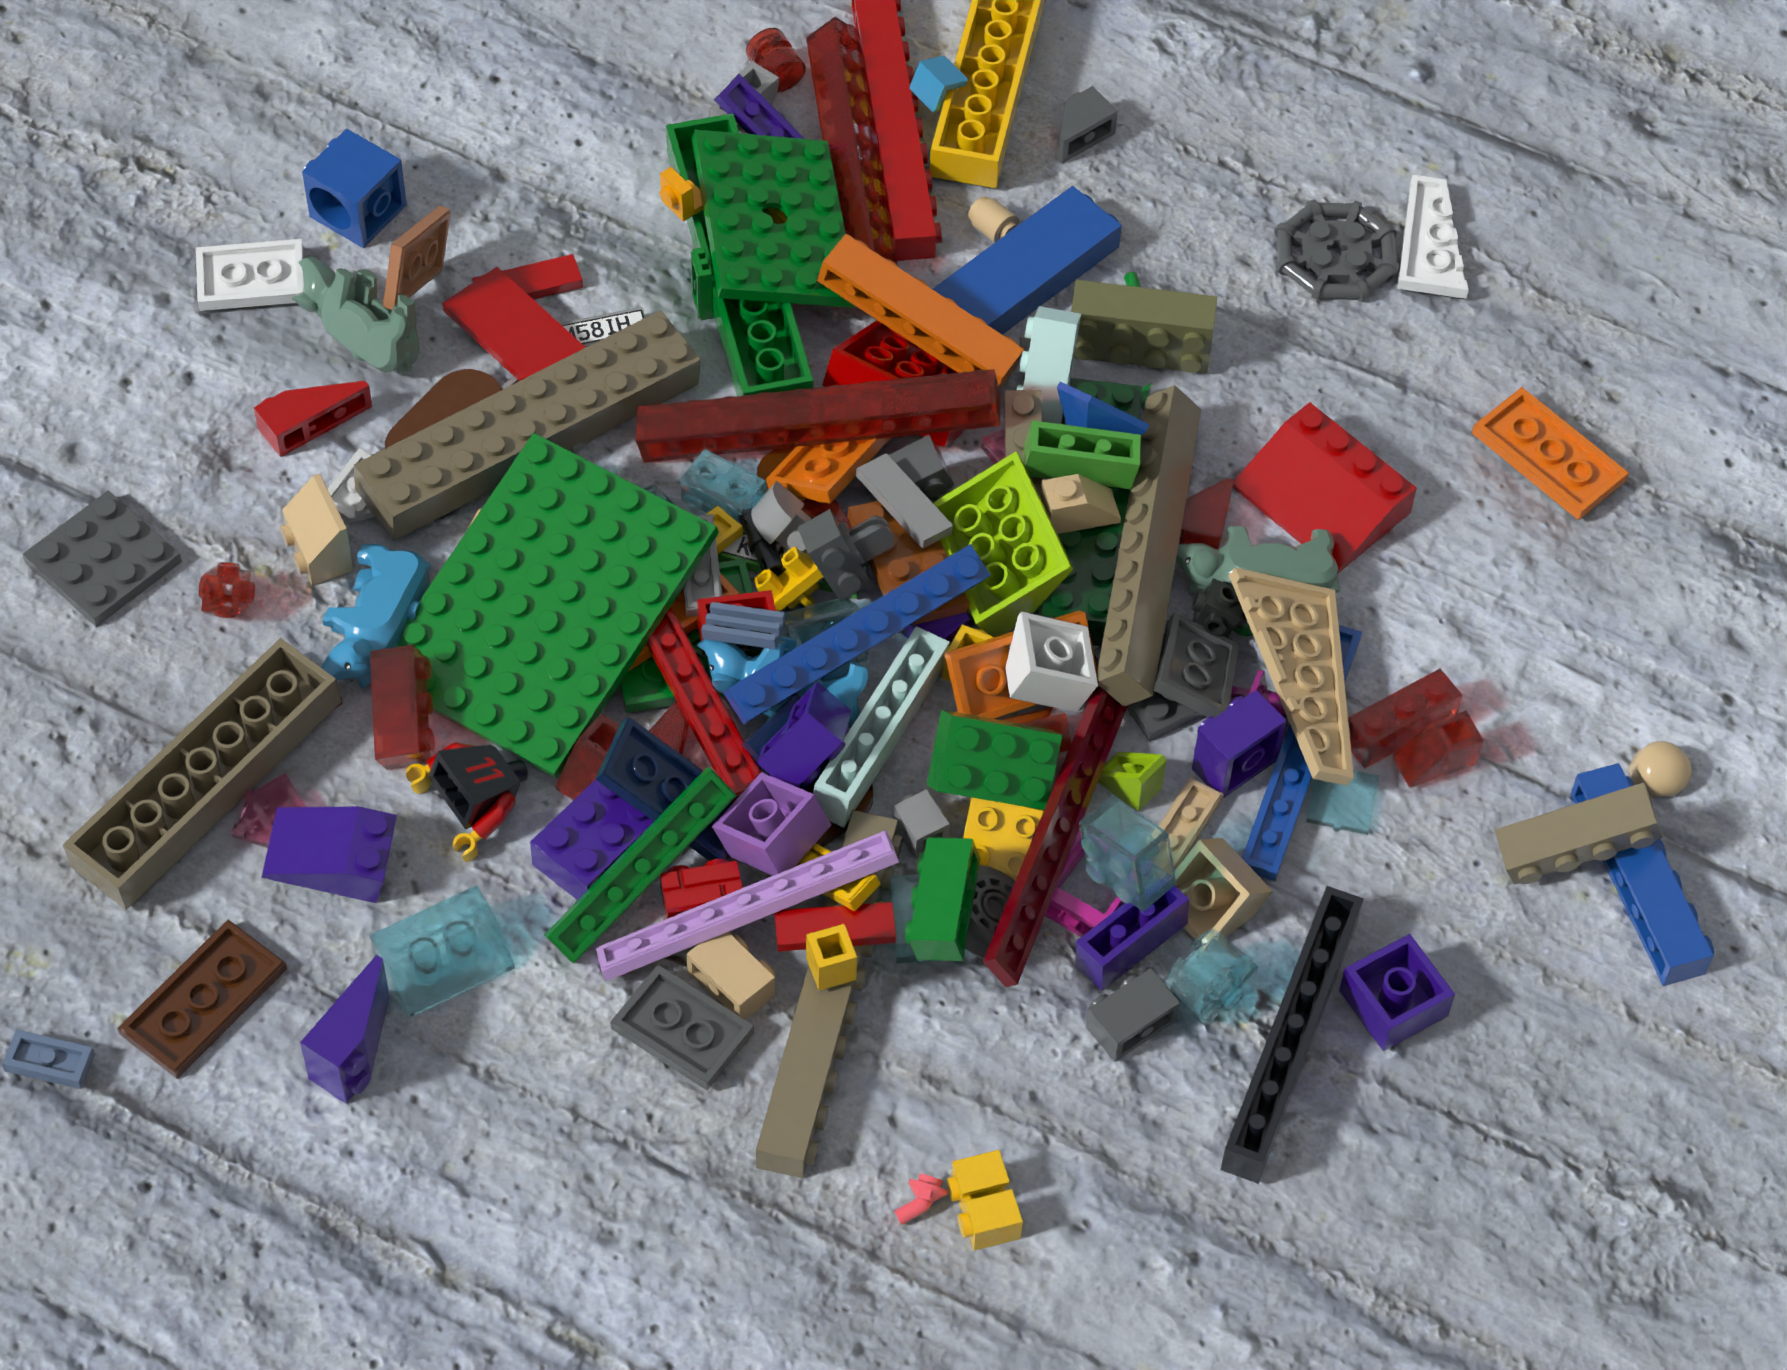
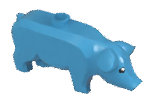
[321,544,431,689]
[697,635,868,729]

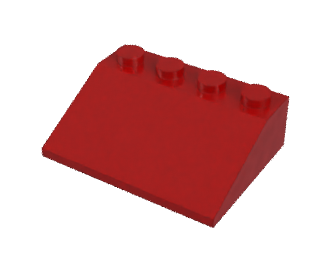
[822,320,992,447]
[1232,402,1417,574]

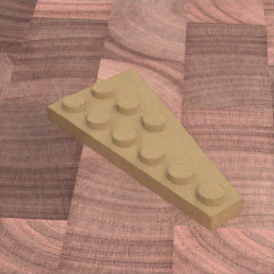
[1229,567,1354,786]

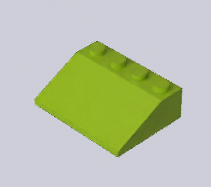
[933,451,1073,637]

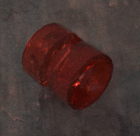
[746,28,806,92]

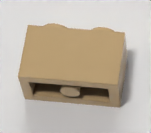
[687,932,776,1020]

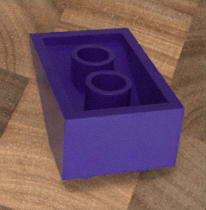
[261,806,397,903]
[300,954,390,1104]

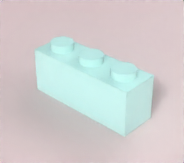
[1016,306,1081,424]

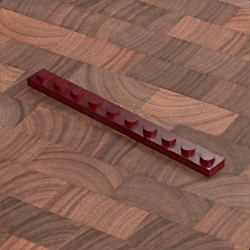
[983,685,1128,987]

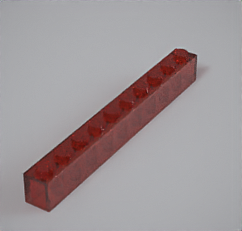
[806,16,898,266]
[636,369,1000,463]

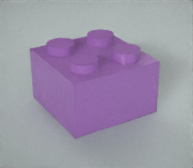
[712,772,831,876]

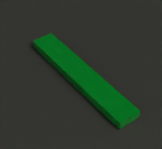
[544,767,737,964]

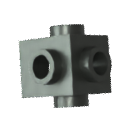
[1191,578,1246,638]

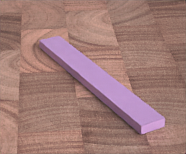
[596,830,899,981]

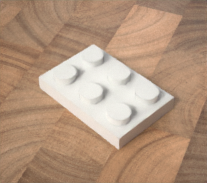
[196,239,304,311]

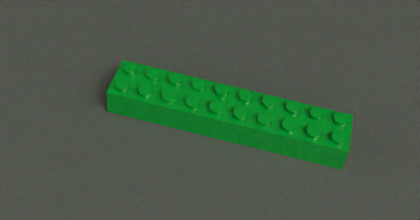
[666,113,813,420]

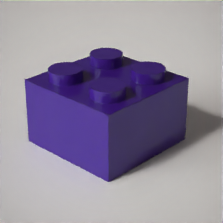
[1192,690,1286,798]
[1339,934,1455,1051]

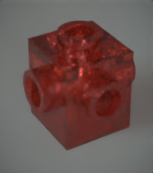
[199,562,255,618]

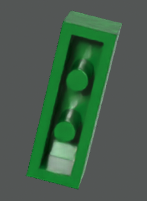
[905,837,981,961]

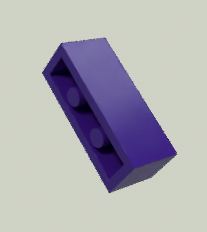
[1075,874,1189,991]

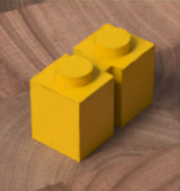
[946,1150,1023,1251]

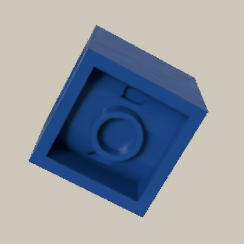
[302,128,407,249]

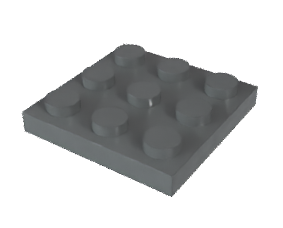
[22,490,182,627]

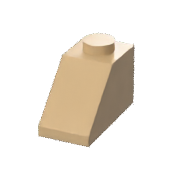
[1040,474,1121,534]

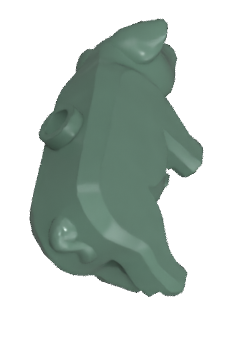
[292,256,420,374]
[1176,526,1340,595]

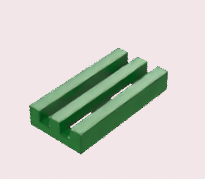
[690,247,713,321]

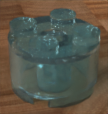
[1164,929,1258,1025]

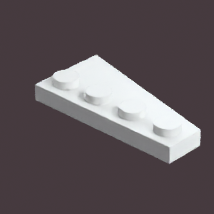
[1397,174,1469,299]

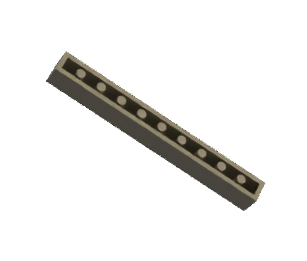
[1096,385,1201,706]
[756,810,903,1179]

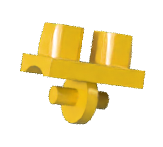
[754,547,823,612]

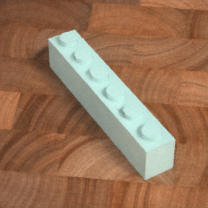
[813,626,950,828]

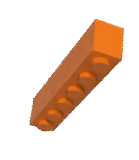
[817,234,1024,396]

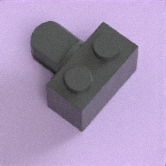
[797,509,894,602]

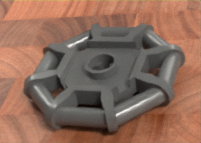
[1274,199,1400,301]

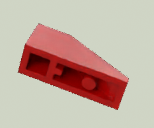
[254,381,373,457]

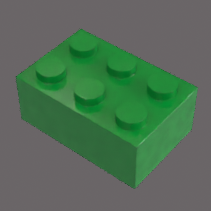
[926,710,1062,810]

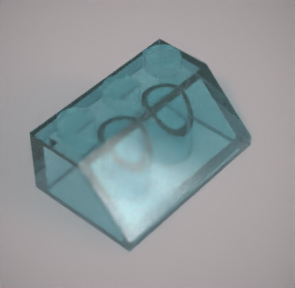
[370,885,515,1019]

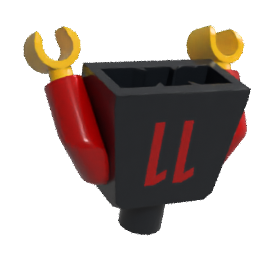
[406,742,528,862]

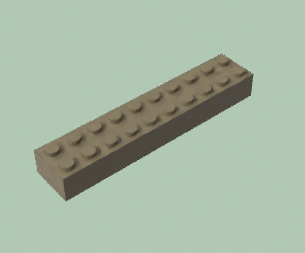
[354,310,701,541]

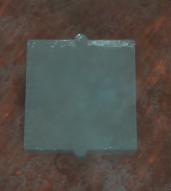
[1306,770,1379,835]

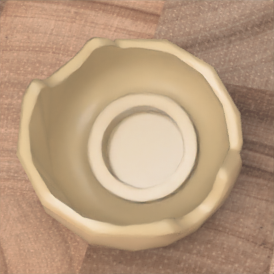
[1628,741,1692,797]

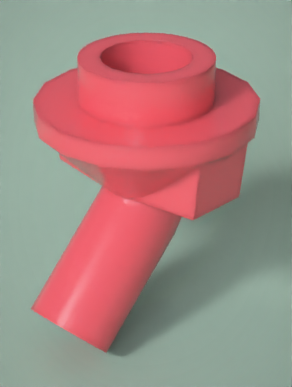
[894,1174,948,1225]

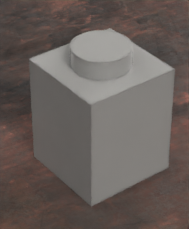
[893,789,950,860]

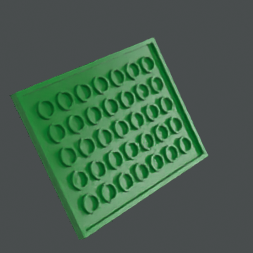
[374,433,719,779]

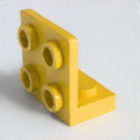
[963,797,1044,881]

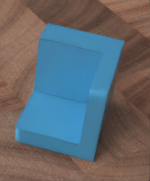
[909,56,968,112]

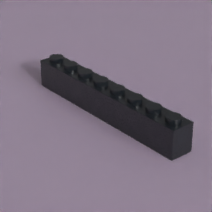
[1220,886,1364,1184]

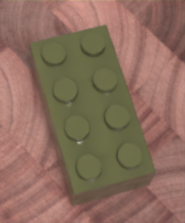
[1071,280,1217,374]

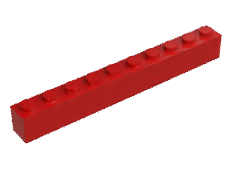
[851,0,942,262]

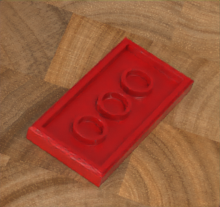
[442,267,586,381]

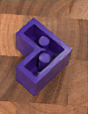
[757,681,852,787]

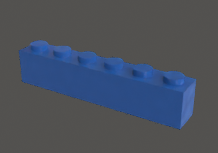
[1571,763,1714,986]

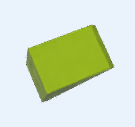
[1098,752,1167,812]

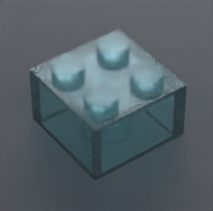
[1079,794,1176,912]

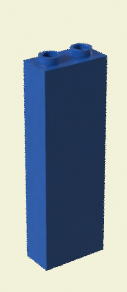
[932,185,1122,335]

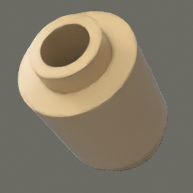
[968,197,1019,243]

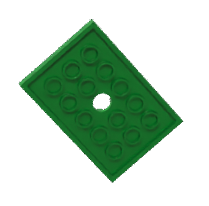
[692,129,855,308]

